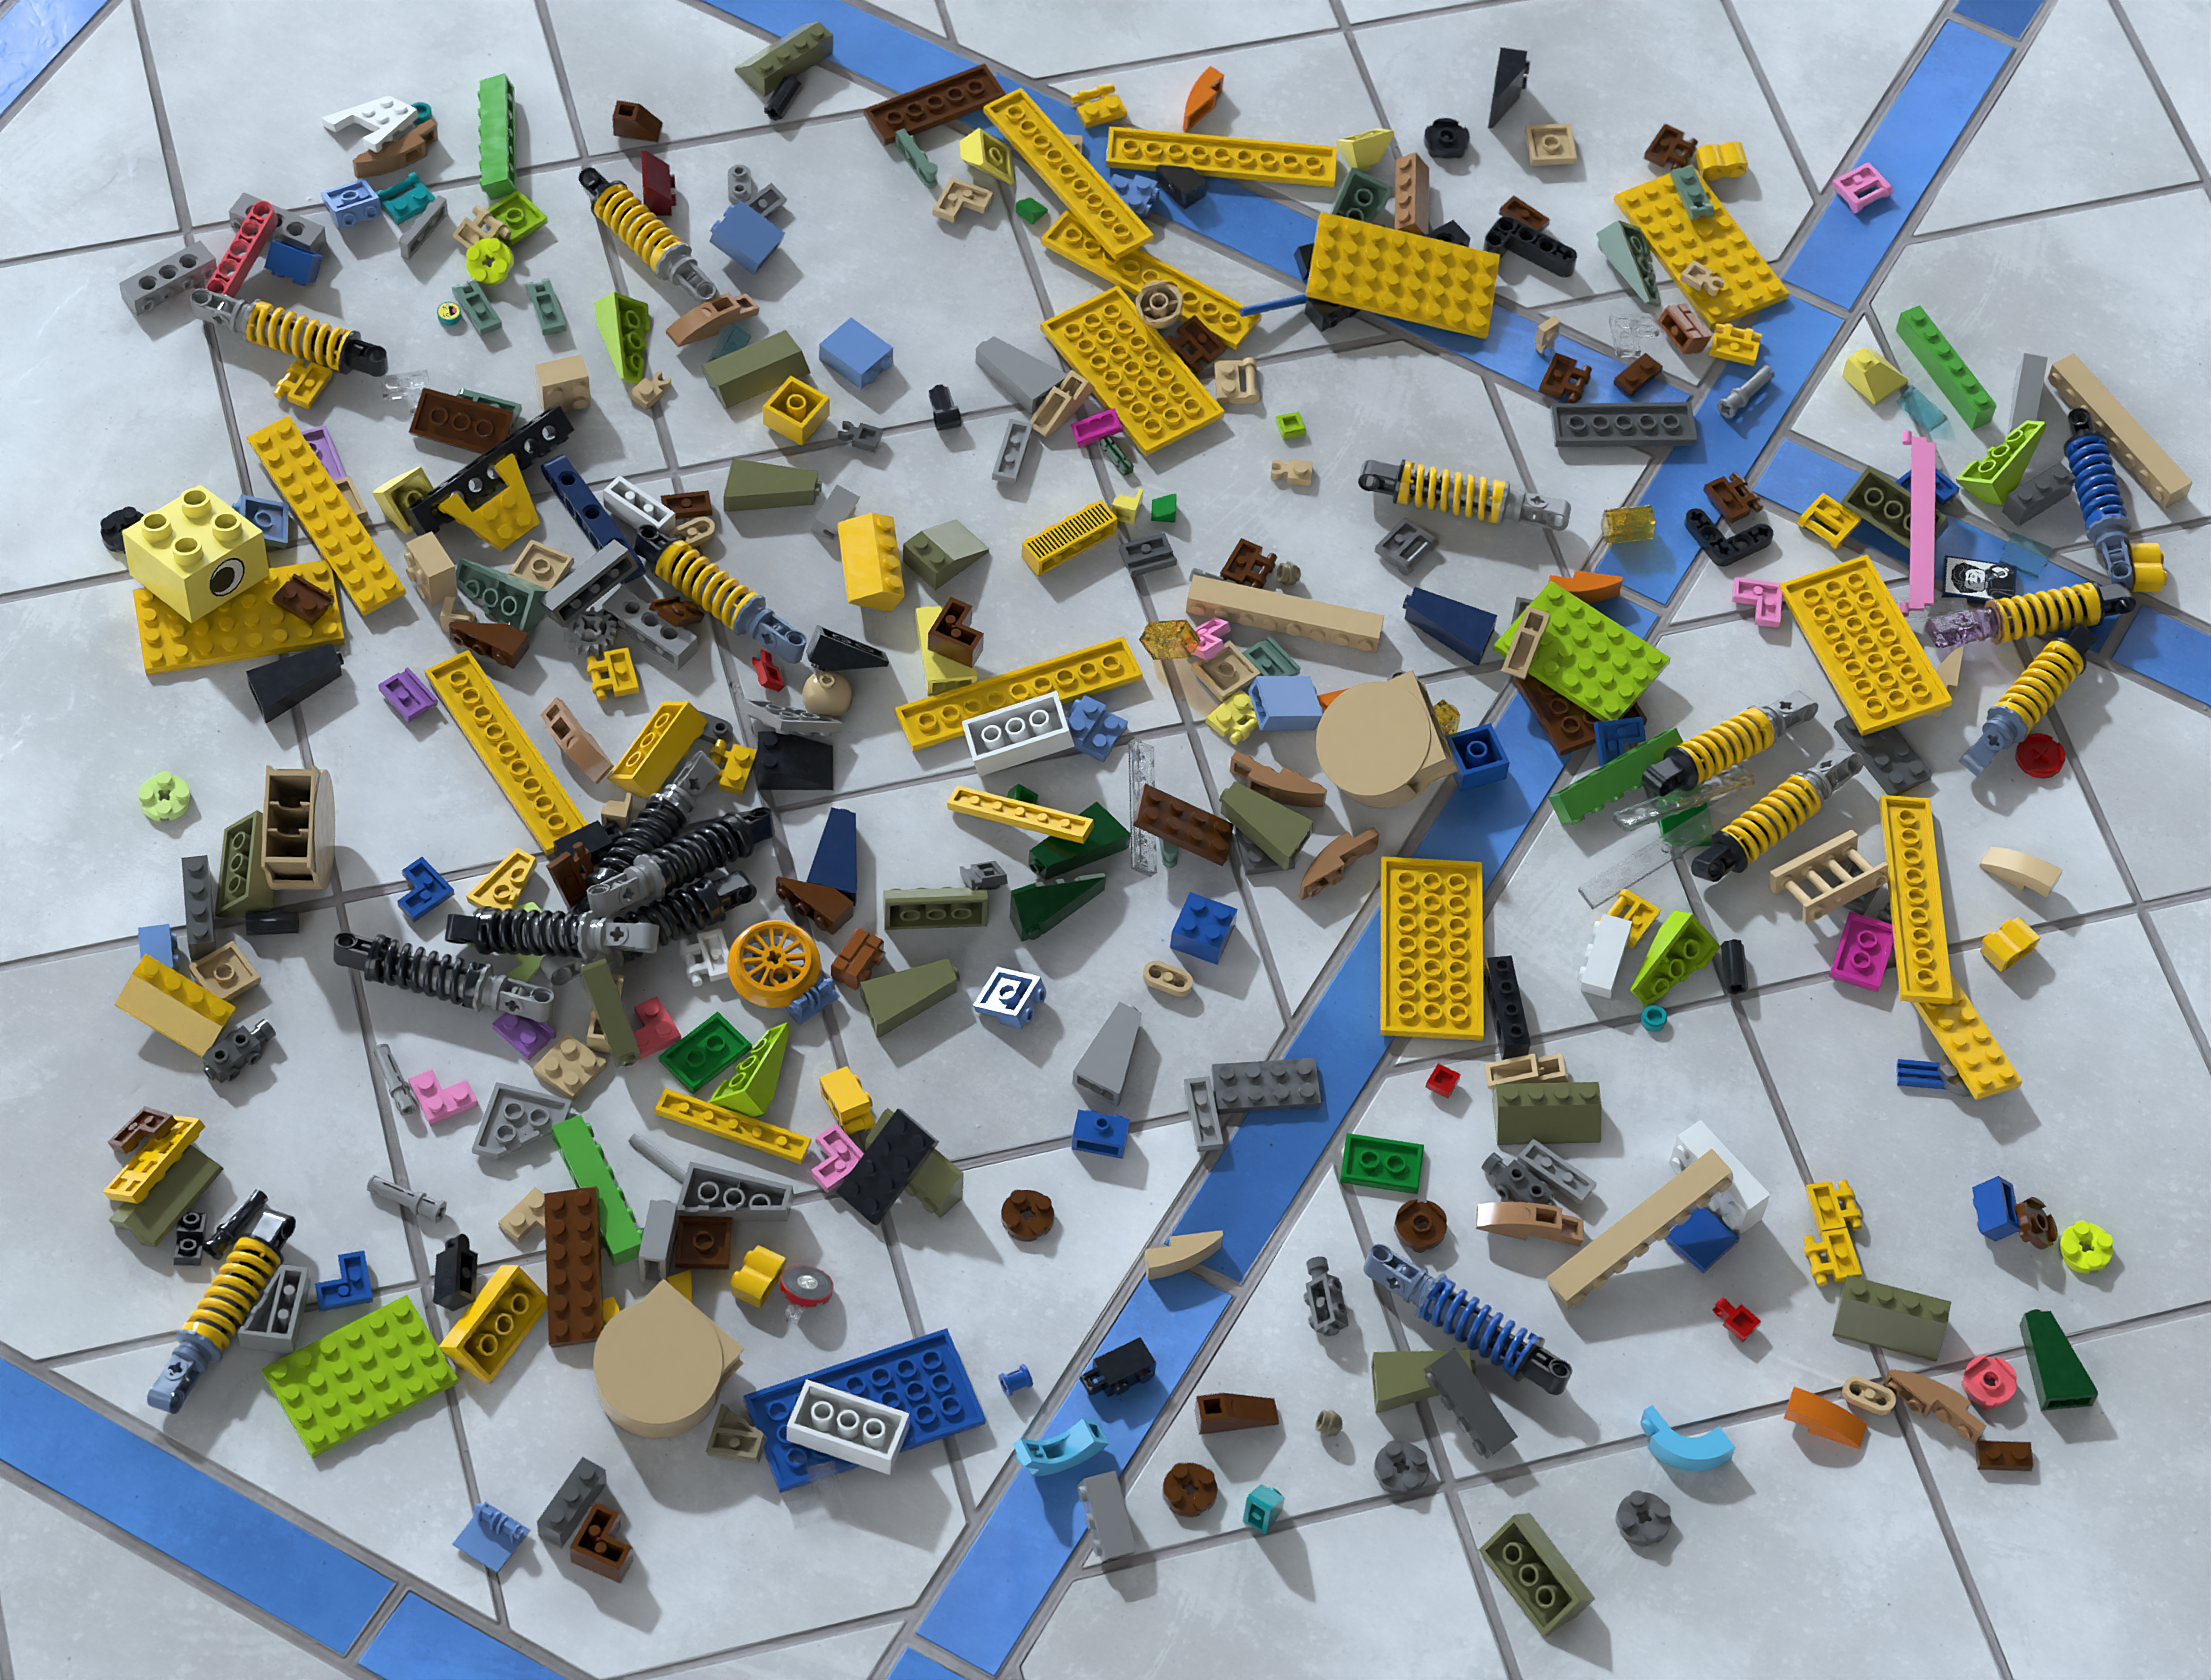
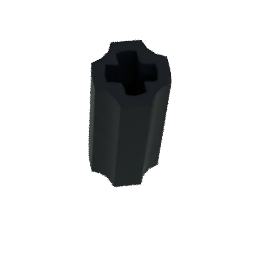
[764,75,802,121]
[245,910,299,936]
[1721,939,1748,994]

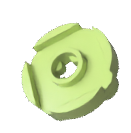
[138,771,190,821]

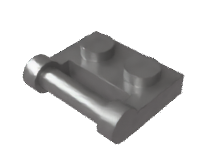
[1375,517,1438,576]

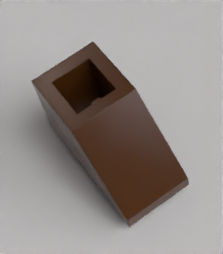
[612,100,663,143]

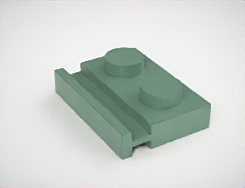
[1242,636,1301,676]

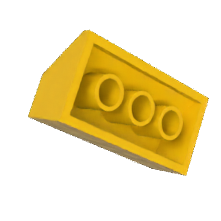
[837,513,905,612]
[607,701,708,798]
[114,953,236,1058]
[439,1265,548,1383]

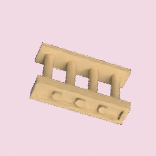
[1770,829,1888,925]

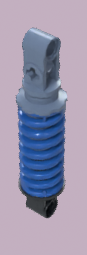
[2063,408,2133,589]
[1363,1244,1572,1395]

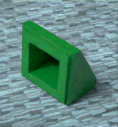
[1016,197,1048,224]
[1151,494,1177,523]
[1006,783,1039,805]

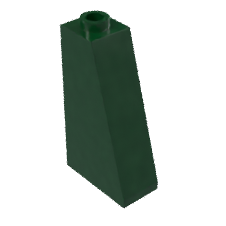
[1028,801,1131,880]
[2019,1309,2098,1411]

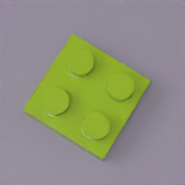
[487,190,548,246]

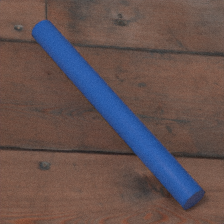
[1240,294,1309,317]

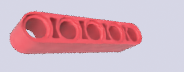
[206,200,278,303]

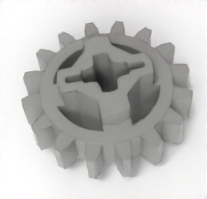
[563,607,617,657]

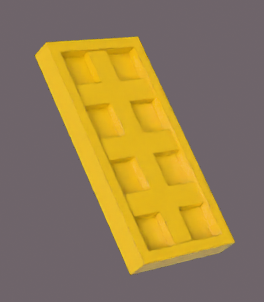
[103,1115,205,1204]

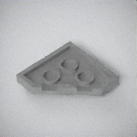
[740,699,844,736]
[472,1082,572,1160]

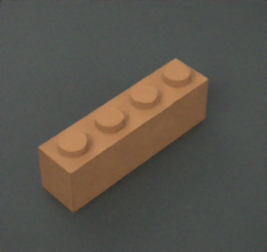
[1394,152,1429,236]

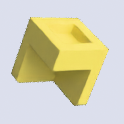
[1112,489,1143,525]

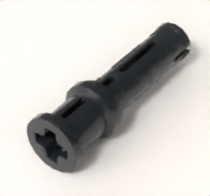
[202,1189,268,1260]

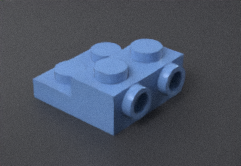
[1109,174,1160,222]
[321,179,383,228]
[232,494,289,549]
[1066,695,1128,762]
[973,967,1047,1029]

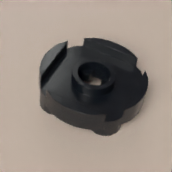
[1424,118,1470,159]
[100,506,144,554]

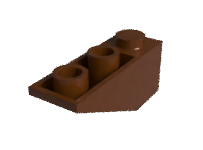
[449,622,529,669]
[776,876,853,935]
[1194,1393,1279,1435]

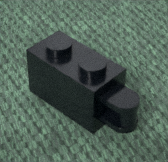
[553,820,623,873]
[433,1234,478,1312]
[1079,1337,1156,1397]

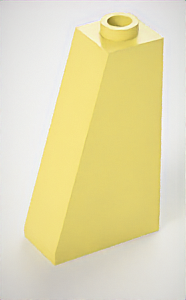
[915,606,977,695]

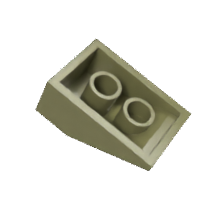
[903,519,989,591]

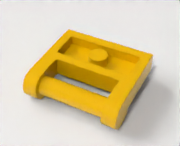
[1797,493,1862,550]
[1598,889,1661,949]

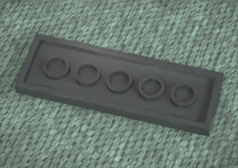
[1550,402,1697,447]

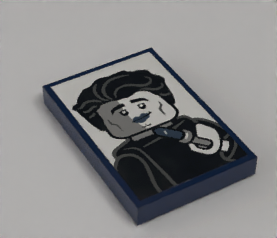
[1941,555,2017,608]

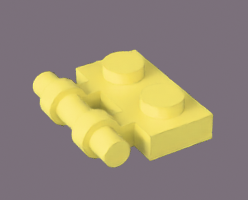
[1205,689,1260,745]

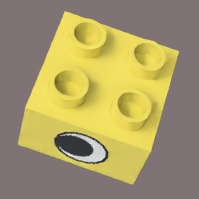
[122,484,270,623]

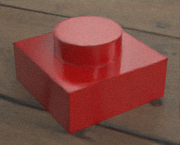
[1425,1063,1461,1099]

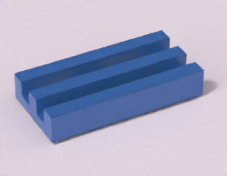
[1896,1059,1947,1090]

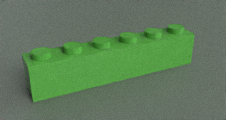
[477,73,517,200]
[1895,305,1997,430]
[1548,728,1683,825]
[551,1115,643,1267]

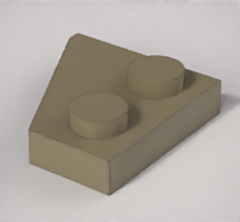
[706,1404,767,1463]

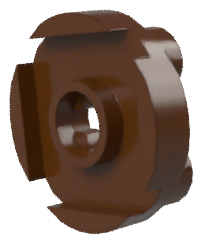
[1001,1189,1054,1242]
[2014,1197,2058,1250]
[1394,1199,1447,1253]
[1162,1463,1218,1517]

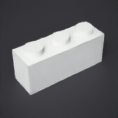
[603,475,675,537]
[1578,914,1632,999]

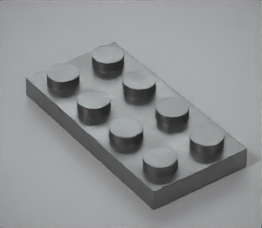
[1211,1058,1321,1114]

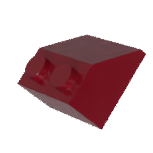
[641,150,676,216]

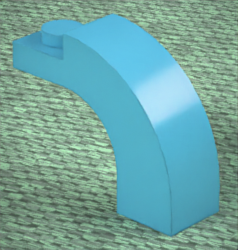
[1640,1405,1736,1471]
[1013,1419,1110,1476]

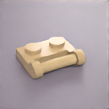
[1214,357,1259,404]

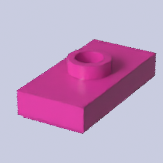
[1070,408,1123,447]

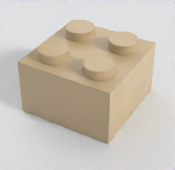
[535,354,591,412]
[404,531,458,606]

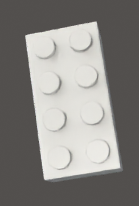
[962,691,1074,777]
[1669,1120,1770,1236]
[787,1379,909,1475]

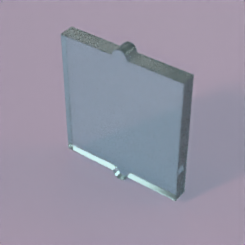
[1999,532,2052,579]

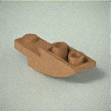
[353,119,438,178]
[666,293,760,347]
[540,697,614,784]
[1229,751,1327,807]
[1299,827,1380,900]
[1476,1202,1584,1247]
[1883,1369,1986,1445]

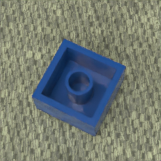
[1445,723,1510,792]
[1170,892,1238,965]

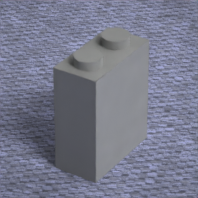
[638,1200,678,1284]

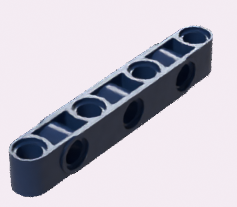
[540,454,645,585]

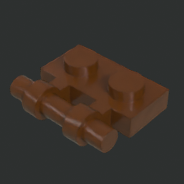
[1643,123,1698,171]
[1165,315,1226,374]
[1538,352,1592,403]
[1703,472,1764,524]
[1220,538,1278,589]
[546,842,597,908]

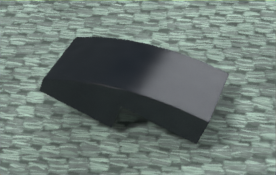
[173,1212,207,1266]

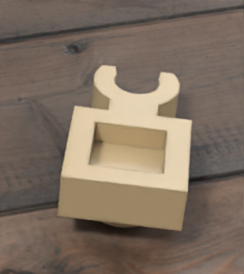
[1680,260,1725,296]
[1535,315,1561,355]
[629,371,671,410]
[1270,459,1313,486]

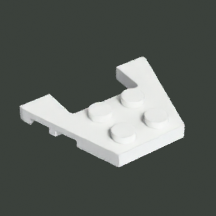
[321,96,418,152]

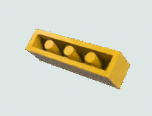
[1021,500,1118,577]

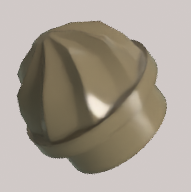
[1277,561,1301,586]
[1315,1410,1343,1437]

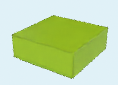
[1276,412,1306,439]

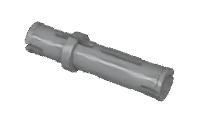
[373,1043,417,1116]

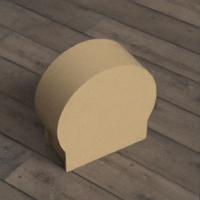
[1316,670,1458,808]
[261,765,335,890]
[593,1279,744,1439]

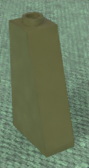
[723,458,822,512]
[1219,781,1314,871]
[580,958,641,1068]
[860,958,960,1038]
[1371,1350,1476,1413]

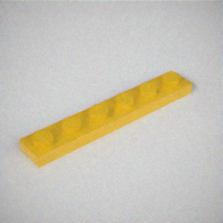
[946,785,1094,844]
[655,1088,811,1165]

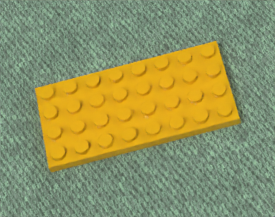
[1613,165,1789,330]
[1306,212,1500,339]
[1040,285,1225,457]
[1779,554,1953,736]
[133,560,345,675]
[1380,856,1484,1041]

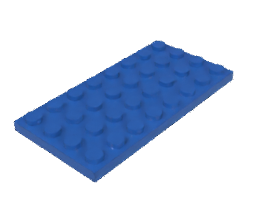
[743,1328,986,1493]

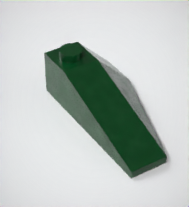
[1009,873,1106,942]

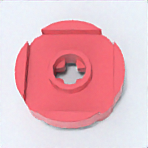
[1961,1356,2017,1410]

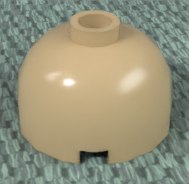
[1136,280,1183,329]
[802,669,852,717]

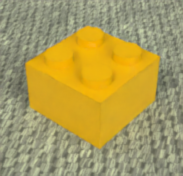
[763,376,830,446]

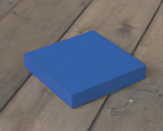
[1665,1207,1740,1274]

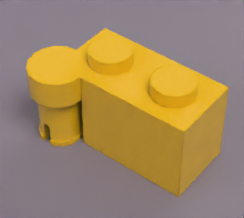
[819,1066,875,1136]

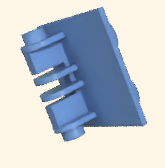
[778,965,840,1025]
[452,1502,530,1573]

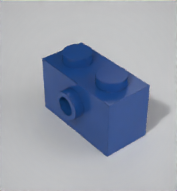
[264,240,323,286]
[1071,1110,1130,1159]
[1972,1176,2021,1242]

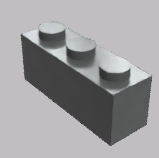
[2002,462,2076,527]
[537,1457,607,1549]

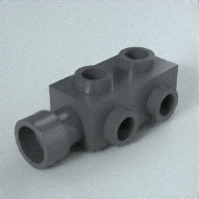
[202,1019,276,1083]
[1481,1152,1554,1206]
[1304,1256,1349,1336]

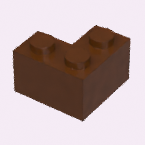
[928,597,984,668]
[569,1502,633,1584]

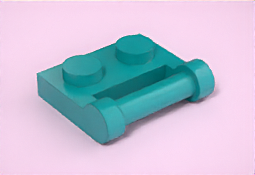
[375,172,436,225]

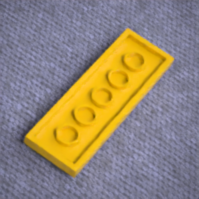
[1912,971,2022,1100]

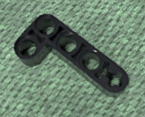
[1483,216,1577,278]

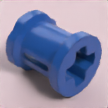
[998,1364,1033,1397]

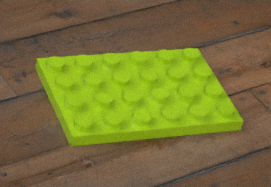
[1493,581,1671,721]
[261,1295,459,1459]

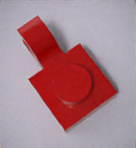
[752,649,785,692]
[1712,1297,1761,1342]

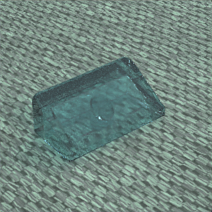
[707,323,752,363]
[1896,385,1948,432]

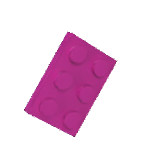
[1829,911,1894,992]

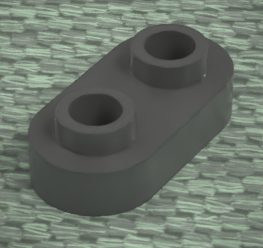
[699,711,733,745]

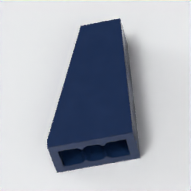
[1402,587,1498,666]
[806,807,857,907]

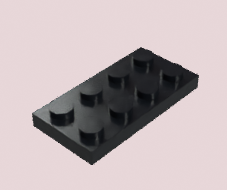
[836,1108,939,1225]

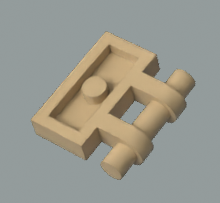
[452,206,512,264]

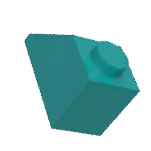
[1243,1484,1285,1534]

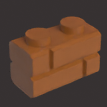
[1658,304,1712,355]
[831,928,886,990]

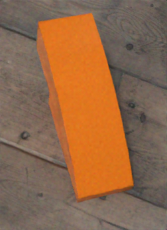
[1183,66,1224,132]
[1548,571,1623,604]
[1783,1387,1867,1449]

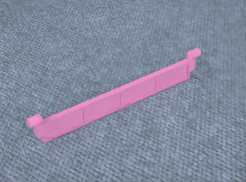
[1900,430,1936,617]

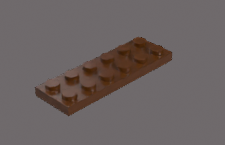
[864,63,1006,146]
[544,1186,604,1348]

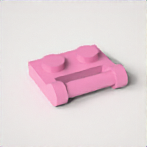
[1832,162,1893,213]

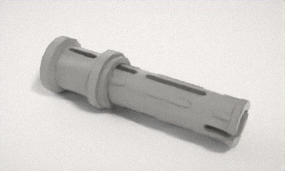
[1717,365,1775,418]
[367,1175,447,1223]

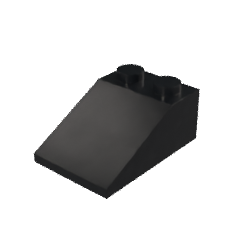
[1488,47,1530,128]
[806,625,889,671]
[757,731,833,790]

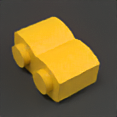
[1695,141,1748,181]
[2127,543,2167,592]
[1980,917,2041,972]
[730,1245,786,1309]

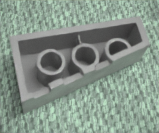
[677,1161,794,1221]

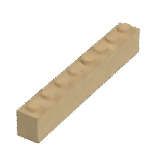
[2047,353,2193,508]
[1186,575,1384,653]
[1546,1149,1734,1309]

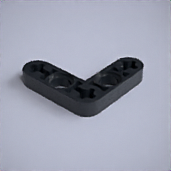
[1684,508,1774,567]

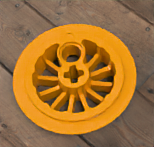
[727,920,821,1008]

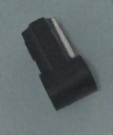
[929,384,961,431]

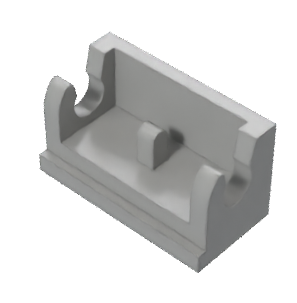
[811,484,860,540]

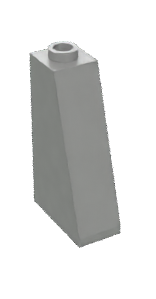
[975,336,1067,414]
[2007,353,2048,435]
[1072,1001,1142,1107]

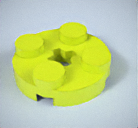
[466,238,514,286]
[2059,1221,2113,1274]

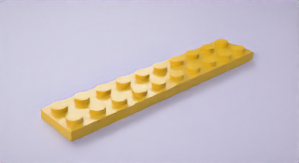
[983,88,1154,261]
[1106,126,1337,187]
[1041,209,1262,350]
[246,415,406,617]
[895,636,1143,752]
[424,650,588,856]
[1879,795,1953,1005]

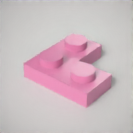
[1732,577,1782,628]
[1177,617,1231,660]
[408,1070,478,1125]
[811,1123,864,1193]

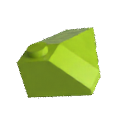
[594,292,650,385]
[1956,420,2047,505]
[1630,910,1721,1007]
[708,1023,790,1118]

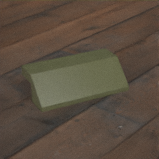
[701,330,811,409]
[109,1145,224,1247]

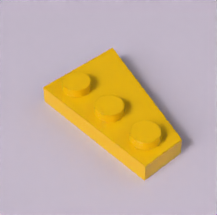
[466,848,537,911]

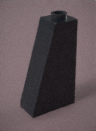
[246,643,344,723]

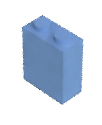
[709,200,785,275]
[819,317,893,389]
[1248,676,1323,731]

